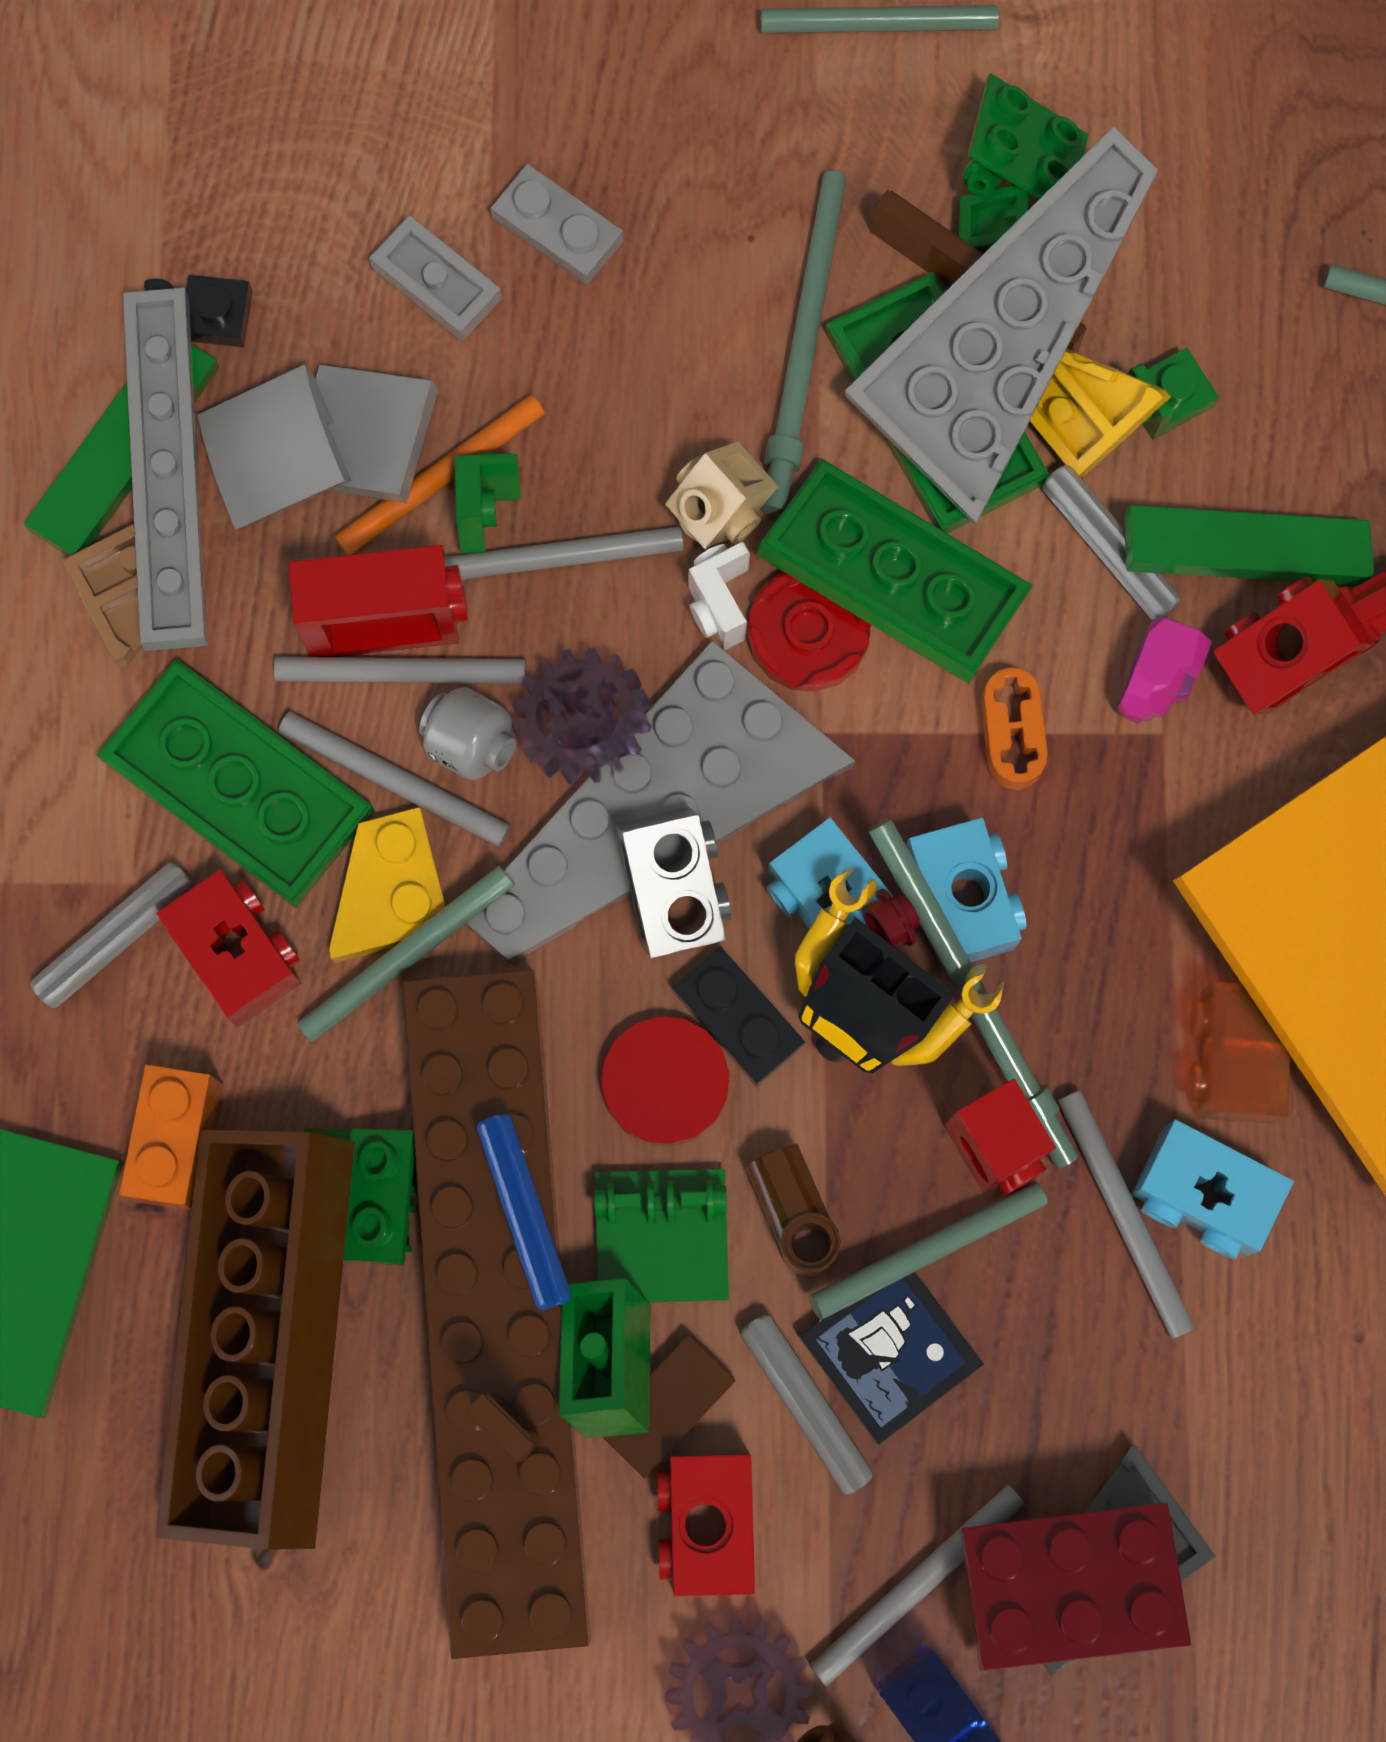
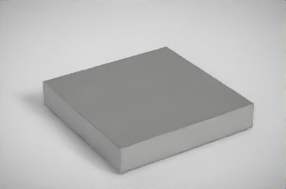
[315,364,438,503]

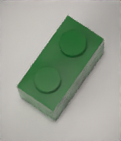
[559,1278,651,1438]

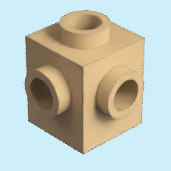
[665,442,779,549]

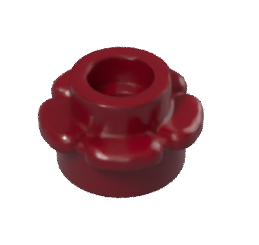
[862,889,920,948]

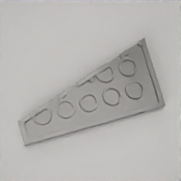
[845,127,1158,526]
[465,641,855,964]

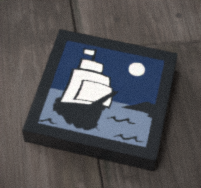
[798,1272,984,1445]

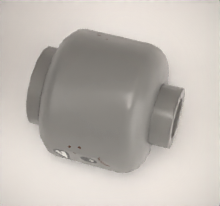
[419,687,517,781]

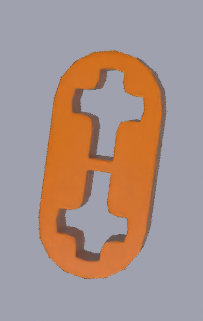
[981,667,1048,790]

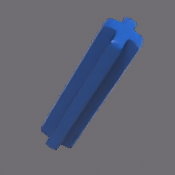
[477,1113,571,1310]

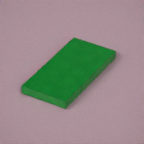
[825,272,1050,533]
[756,459,1033,684]
[96,659,375,909]
[0,1129,124,1418]

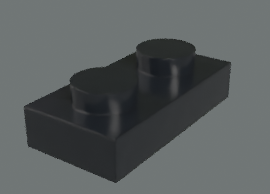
[672,946,805,1087]

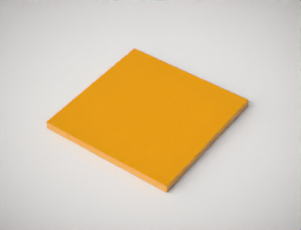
[1173,736,1386,1196]

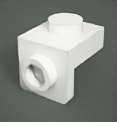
[688,542,750,651]

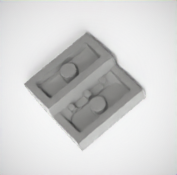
[197,364,351,530]

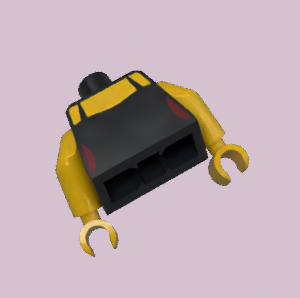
[795,867,1004,1074]

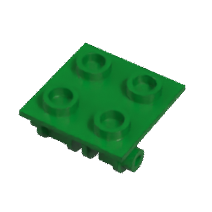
[963,73,1089,199]
[303,1128,418,1266]
[594,1169,729,1303]

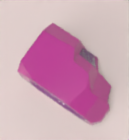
[1117,618,1212,724]

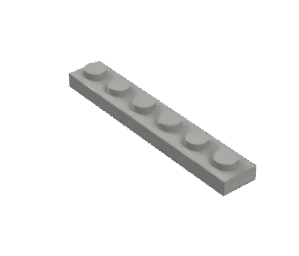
[123,288,208,651]

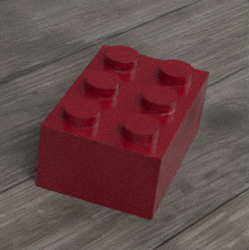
[960,1503,1191,1672]

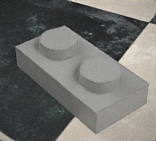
[490,164,624,286]
[369,215,502,342]

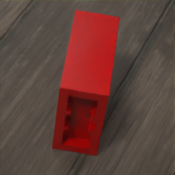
[288,545,469,657]

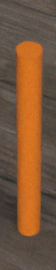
[333,394,545,555]

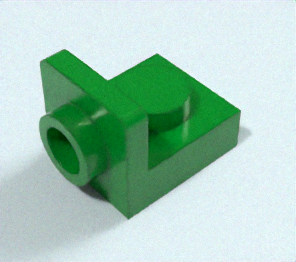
[959,185,1039,254]
[1128,348,1219,440]
[455,452,521,554]

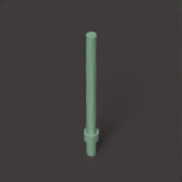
[761,171,847,516]
[868,818,1078,1169]

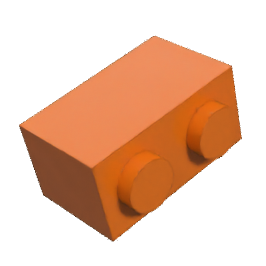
[119,1064,223,1210]

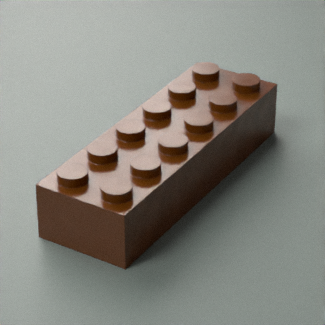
[155,1130,355,1550]

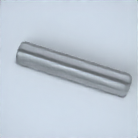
[1043,465,1181,620]
[30,862,194,1008]
[741,1314,873,1494]

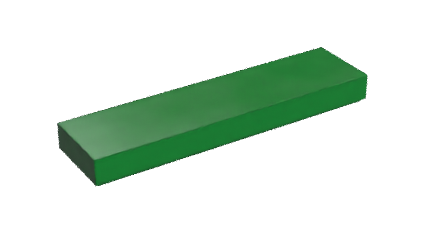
[23,344,220,556]
[1124,505,1374,585]

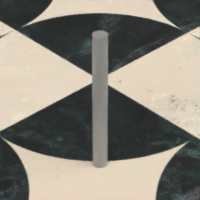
[446,526,684,580]
[274,656,526,684]
[279,711,511,848]
[1058,1090,1195,1339]
[809,1484,1026,1686]

